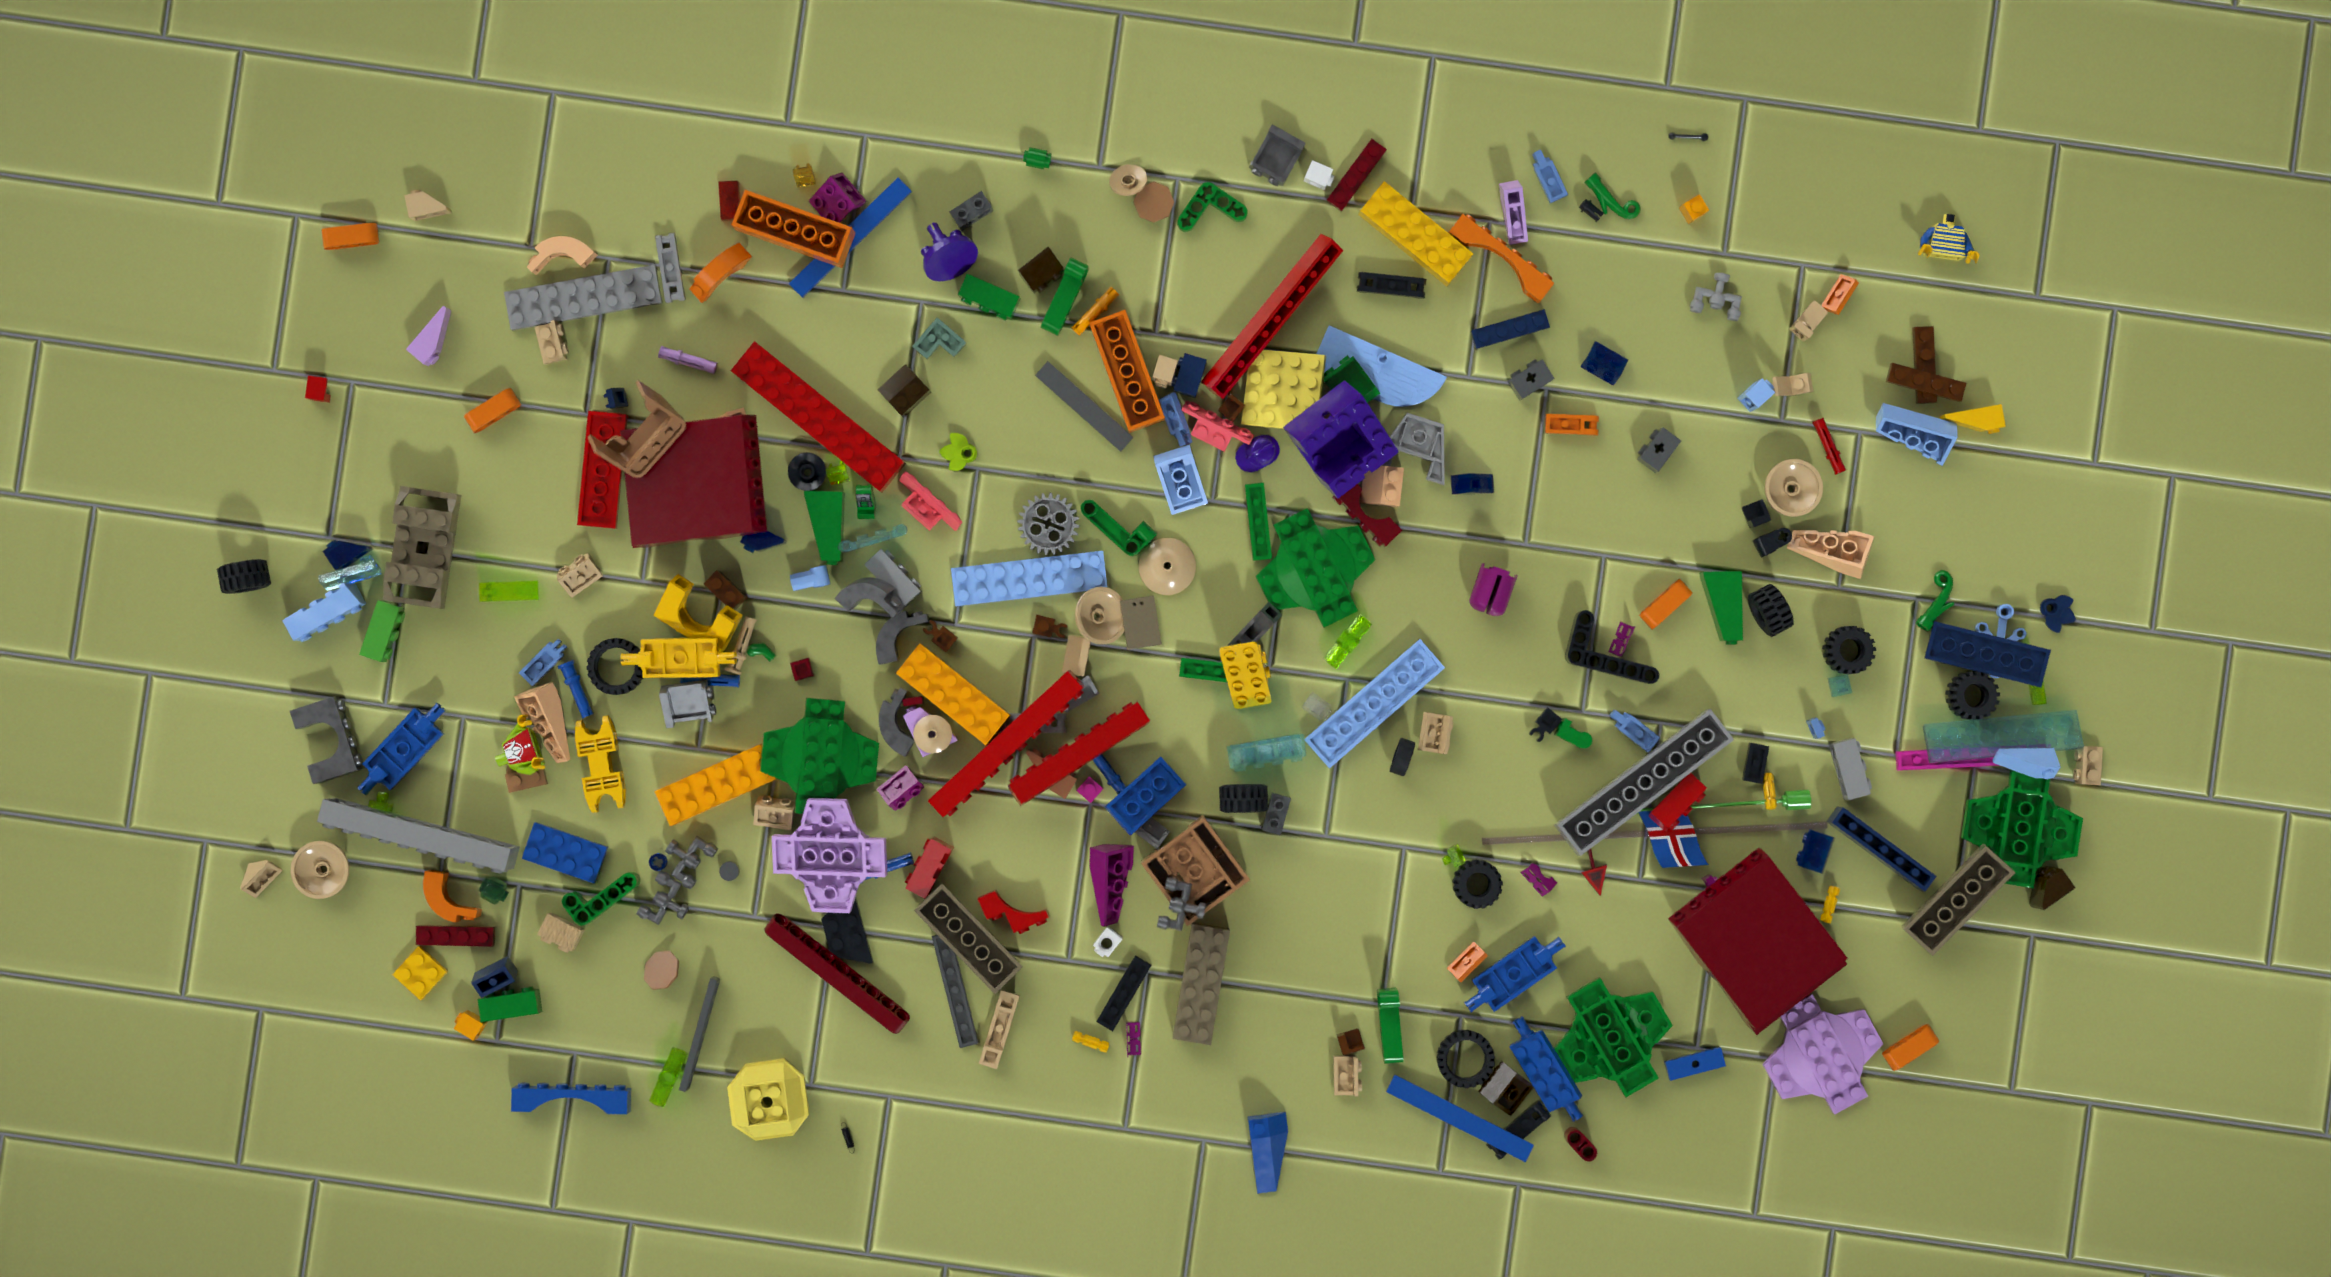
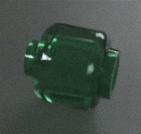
[478,876,509,905]

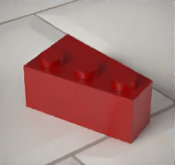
[904,836,954,899]

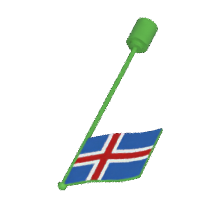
[1637,790,1811,868]

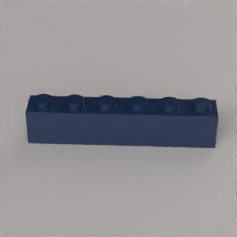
[1826,806,1937,892]

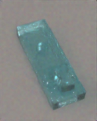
[318,555,382,590]

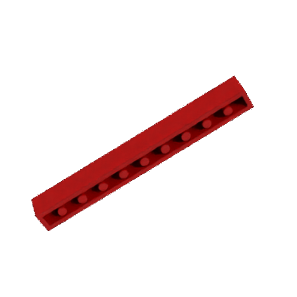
[1201,234,1344,399]
[928,670,1085,817]

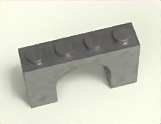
[290,697,363,784]

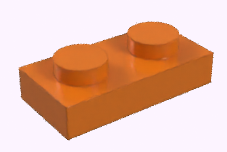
[1821,274,1859,315]
[1447,942,1488,982]

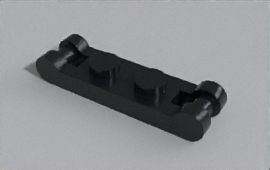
[1357,272,1427,299]
[1486,1100,1551,1160]

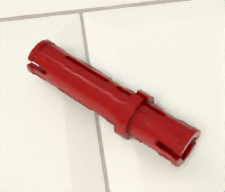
[1812,417,1846,475]

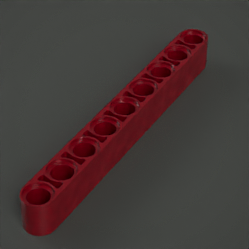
[764,913,910,1034]

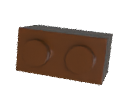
[704,570,748,610]

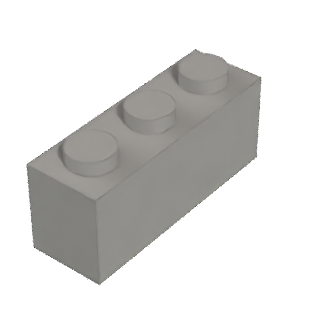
[864,549,922,607]
[1828,738,1872,800]

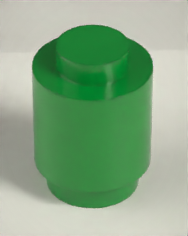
[1023,147,1052,170]

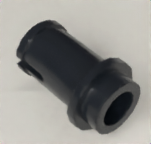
[1579,199,1604,222]

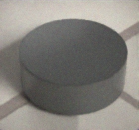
[719,861,740,881]

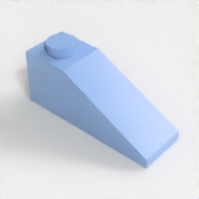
[1992,748,2061,779]

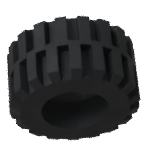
[217,559,271,594]
[1748,584,1794,637]
[1822,626,1876,674]
[1945,672,2000,720]
[1219,784,1268,813]
[1452,859,1503,909]

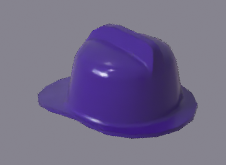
[1235,435,1280,472]

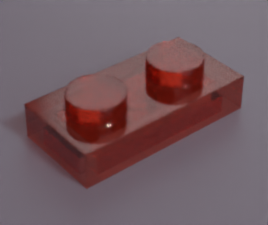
[719,180,740,221]

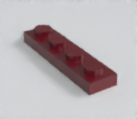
[1326,138,1387,212]
[416,925,495,947]

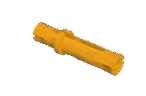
[1071,286,1119,336]

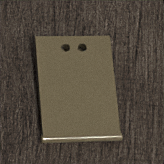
[1120,596,1162,650]

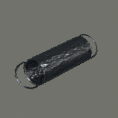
[841,1122,855,1153]

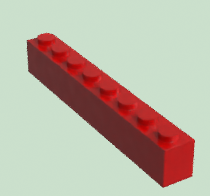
[1008,702,1150,807]

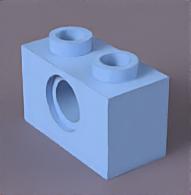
[1737,378,1775,412]

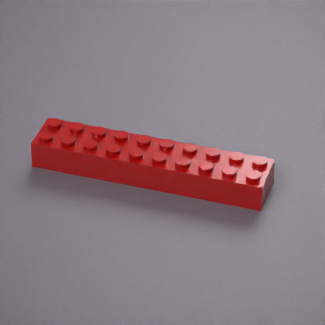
[730,341,906,493]

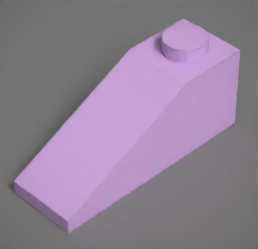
[1499,180,1528,245]
[406,306,451,366]

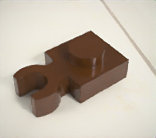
[1032,615,1068,638]
[923,620,958,653]

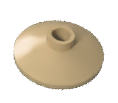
[1109,165,1147,196]
[913,715,952,753]

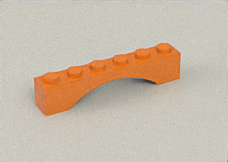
[1448,214,1554,304]

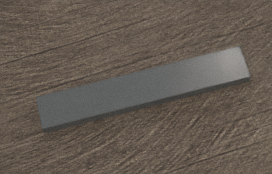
[1035,361,1133,452]
[932,935,979,1048]
[679,976,720,1092]

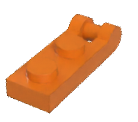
[1545,414,1599,436]

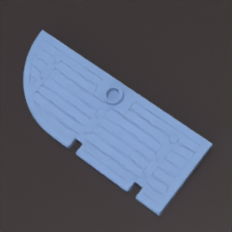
[1316,325,1447,407]

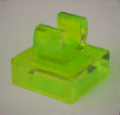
[826,461,850,485]
[368,791,393,811]
[1442,843,1466,868]

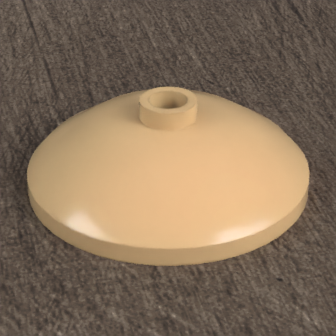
[1765,459,1823,517]
[1139,538,1196,595]
[1075,587,1124,645]
[290,841,349,899]

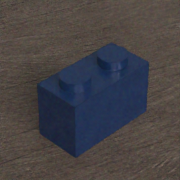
[1171,353,1207,398]
[471,956,518,998]

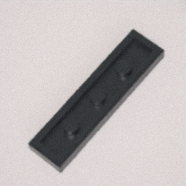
[1096,955,1152,1032]

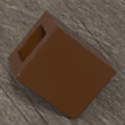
[1218,394,1245,422]
[1336,1028,1365,1055]

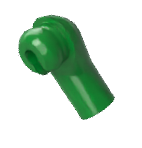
[747,643,776,662]

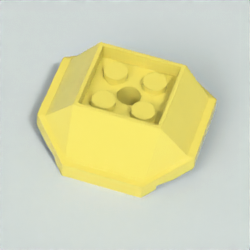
[727,1058,810,1141]

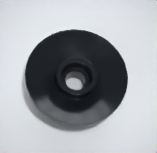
[788,453,826,491]

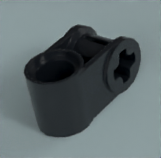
[1753,528,1792,558]

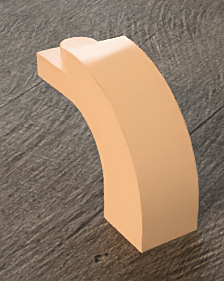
[527,236,598,275]

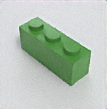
[359,600,405,662]

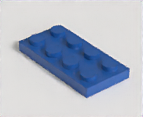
[1105,756,1186,836]
[522,822,608,883]

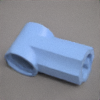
[790,565,831,591]

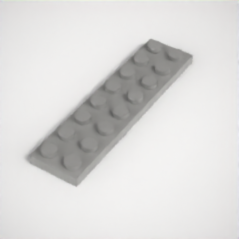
[504,265,663,331]

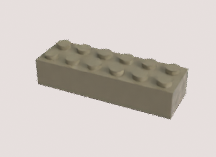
[1902,843,2015,956]
[914,884,1023,994]
[1173,922,1230,1045]

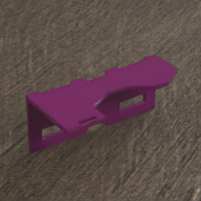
[1608,622,1635,657]
[1520,863,1557,896]
[1126,1022,1141,1057]

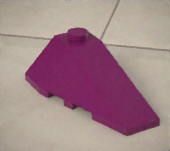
[1089,844,1134,927]

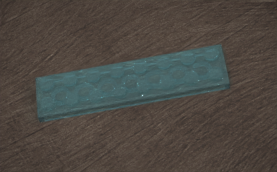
[1922,710,2084,763]

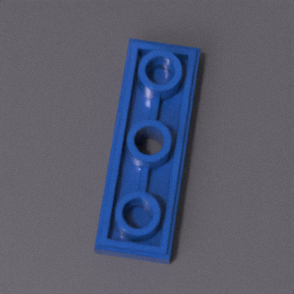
[1664,1047,1726,1081]

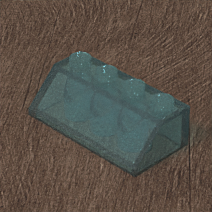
[1226,733,1306,772]

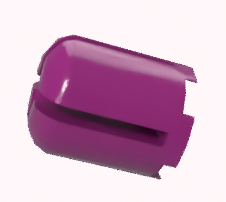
[1469,563,1518,616]

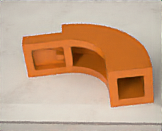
[689,242,752,303]
[423,870,482,923]

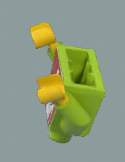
[495,714,545,775]

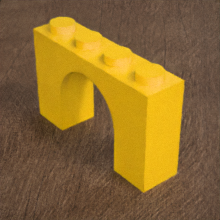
[653,574,743,652]

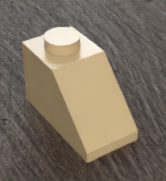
[404,190,452,221]

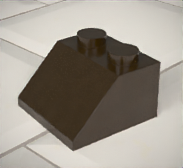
[1018,246,1064,294]
[878,364,931,418]
[2029,866,2076,910]
[1478,1061,1533,1116]

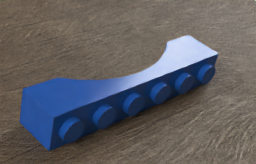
[511,1082,631,1115]

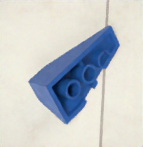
[1248,1112,1288,1194]

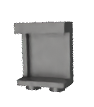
[1249,124,1305,186]
[659,680,716,728]

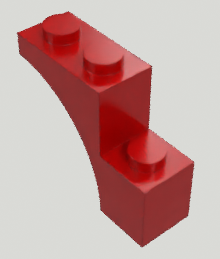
[978,890,1050,934]

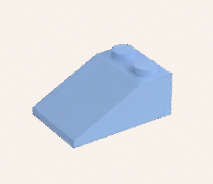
[1153,444,1208,515]

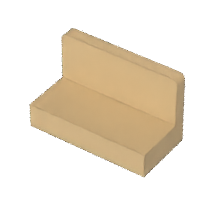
[1062,635,1091,677]

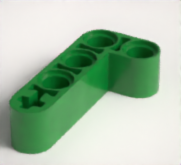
[1041,257,1089,336]
[562,872,641,926]
[1377,987,1404,1064]

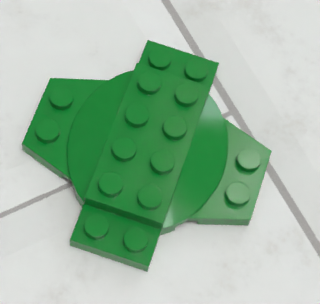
[1255,508,1376,628]
[760,698,879,814]
[1961,769,2083,888]
[1554,977,1673,1097]

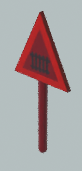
[1581,848,1607,896]

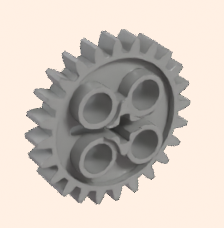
[1017,493,1080,555]

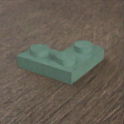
[912,318,966,360]

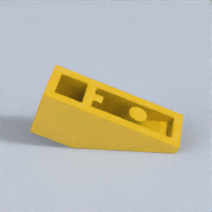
[1939,404,2006,434]

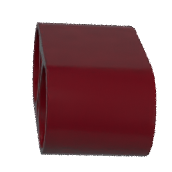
[1564,1127,1597,1162]

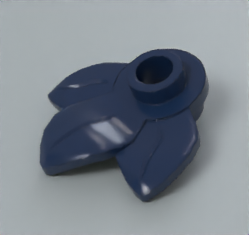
[2040,595,2076,633]

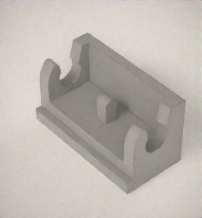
[1065,675,1099,713]
[1135,817,1170,849]

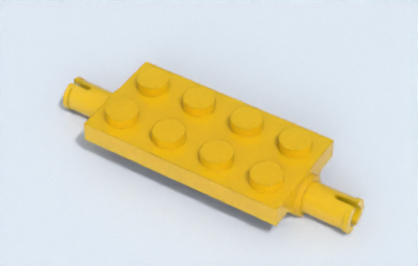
[621,638,737,678]

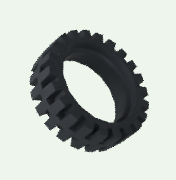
[586,638,643,695]
[1437,1030,1495,1088]

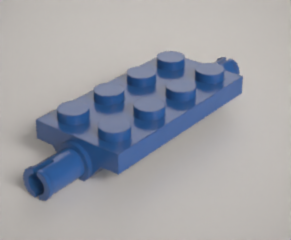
[357,703,446,795]
[1464,936,1566,1012]
[1509,1016,1583,1121]

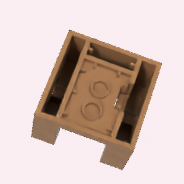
[1141,815,1250,926]

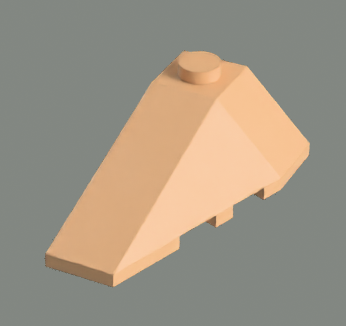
[1787,530,1874,579]
[514,682,570,763]

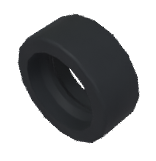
[1390,738,1415,776]

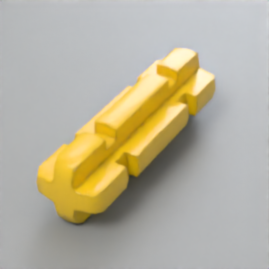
[1763,773,1777,810]
[1820,886,1840,923]
[1072,1031,1109,1053]

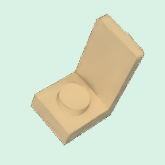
[1789,301,1828,342]
[1772,373,1813,396]

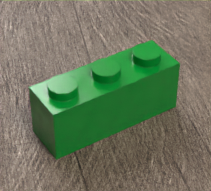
[958,274,1021,321]
[477,986,543,1022]

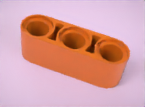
[322,223,379,250]
[464,388,521,433]
[1639,579,1693,630]
[1882,1024,1940,1071]

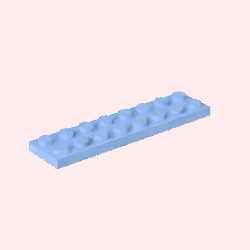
[951,551,1108,606]
[1304,639,1445,769]

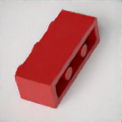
[1649,773,1707,832]

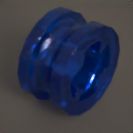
[649,853,668,871]

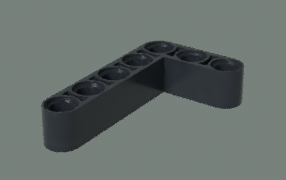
[1565,610,1659,684]

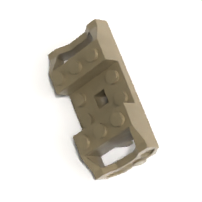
[383,486,461,609]

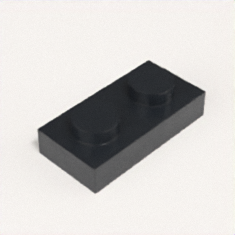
[1742,743,1769,784]

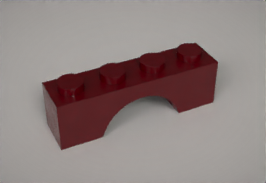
[1332,484,1403,547]

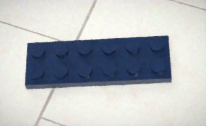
[1924,621,2051,688]

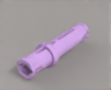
[658,346,717,374]

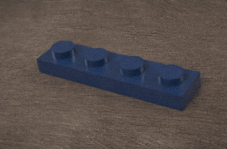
[1470,309,1550,350]

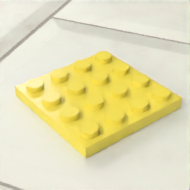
[1241,350,1326,429]

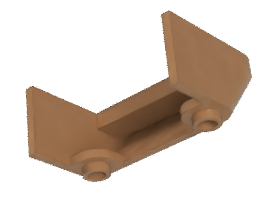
[588,380,686,478]

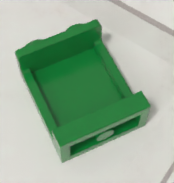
[1323,355,1380,403]

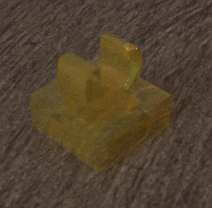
[793,163,816,187]

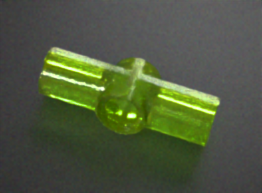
[1323,614,1372,669]
[649,1047,688,1107]

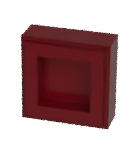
[790,658,814,681]
[903,696,924,706]

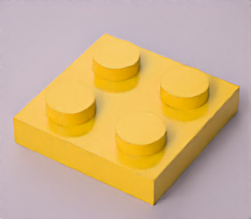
[392,946,448,1001]

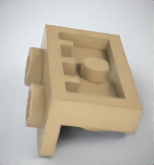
[535,320,569,365]
[557,553,603,598]
[2073,745,2103,785]
[753,795,795,830]

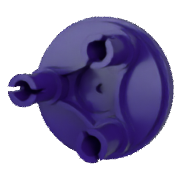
[921,223,978,281]

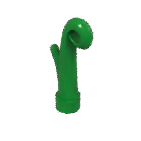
[1584,172,1641,219]
[1915,570,1954,631]

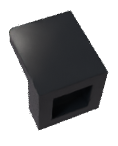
[1741,499,1771,529]

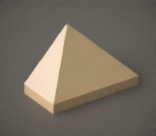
[240,860,282,898]

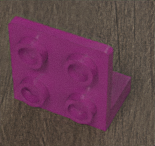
[809,172,866,223]

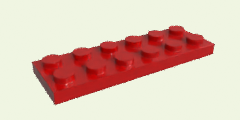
[577,411,628,529]

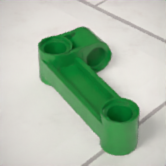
[1081,500,1158,557]

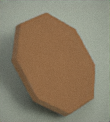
[1133,182,1174,223]
[644,951,679,990]

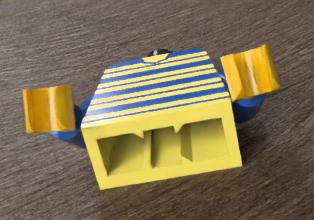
[1918,214,1980,264]

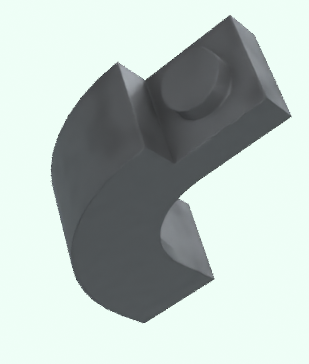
[835,577,905,617]
[1227,602,1282,646]
[876,611,929,665]
[879,687,915,757]

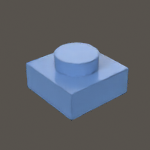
[1806,718,1825,739]

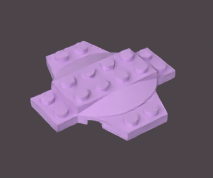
[772,798,887,913]
[1762,994,1883,1115]

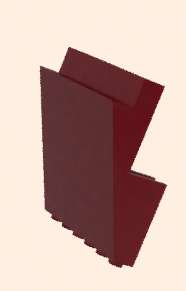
[621,415,767,548]
[1668,848,1848,1035]

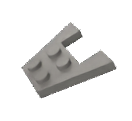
[1382,413,1445,486]

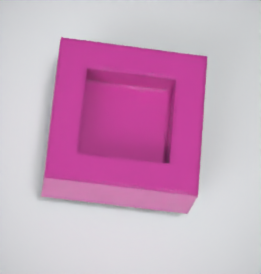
[1076,776,1103,803]

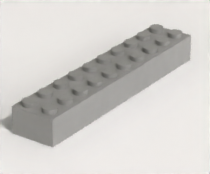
[1554,709,1734,856]
[317,798,520,873]

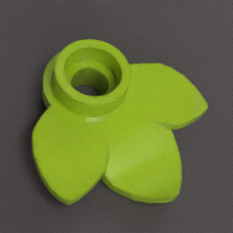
[939,433,977,471]

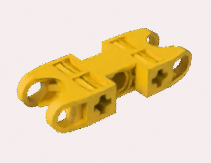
[575,715,626,813]

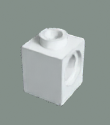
[1304,160,1335,190]
[1093,926,1123,957]

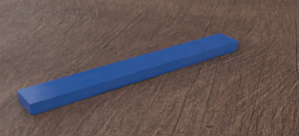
[789,177,912,298]
[1386,1074,1534,1162]

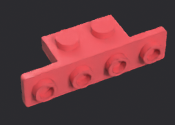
[1181,401,1254,452]
[899,471,962,531]

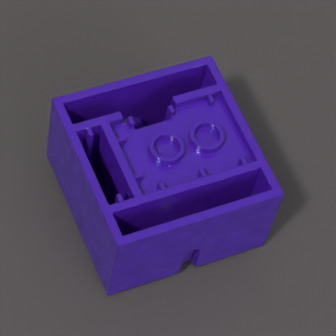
[1283,380,1399,499]

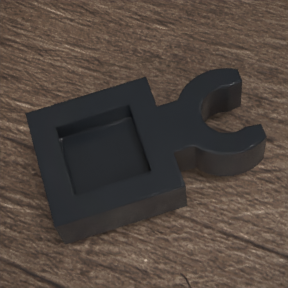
[1529,707,1562,742]

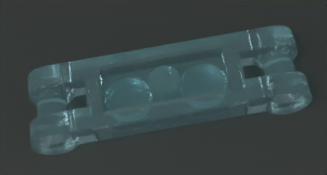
[838,524,907,552]

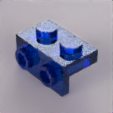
[1581,341,1628,385]
[1796,829,1835,874]

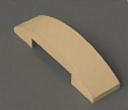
[979,990,1020,1069]

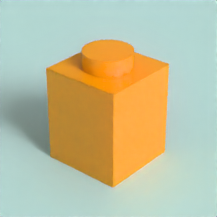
[1679,194,1709,224]
[454,1010,488,1041]

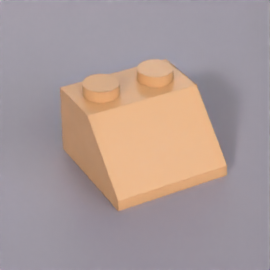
[1360,466,1404,508]

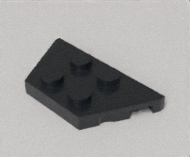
[821,897,874,964]

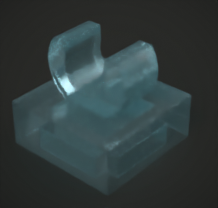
[1827,674,1852,697]

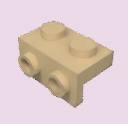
[1418,712,1453,754]
[1333,1055,1362,1097]

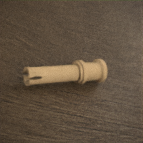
[724,616,757,675]

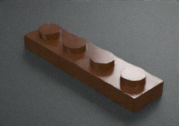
[1912,326,1937,404]
[1886,363,1967,402]

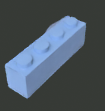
[1876,403,1958,466]
[282,582,366,642]

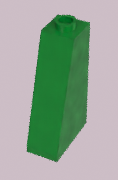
[804,491,845,565]
[1700,571,1743,645]

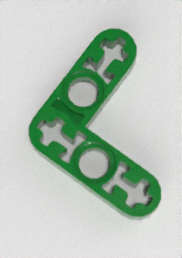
[1177,182,1248,232]

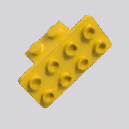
[1220,641,1272,709]

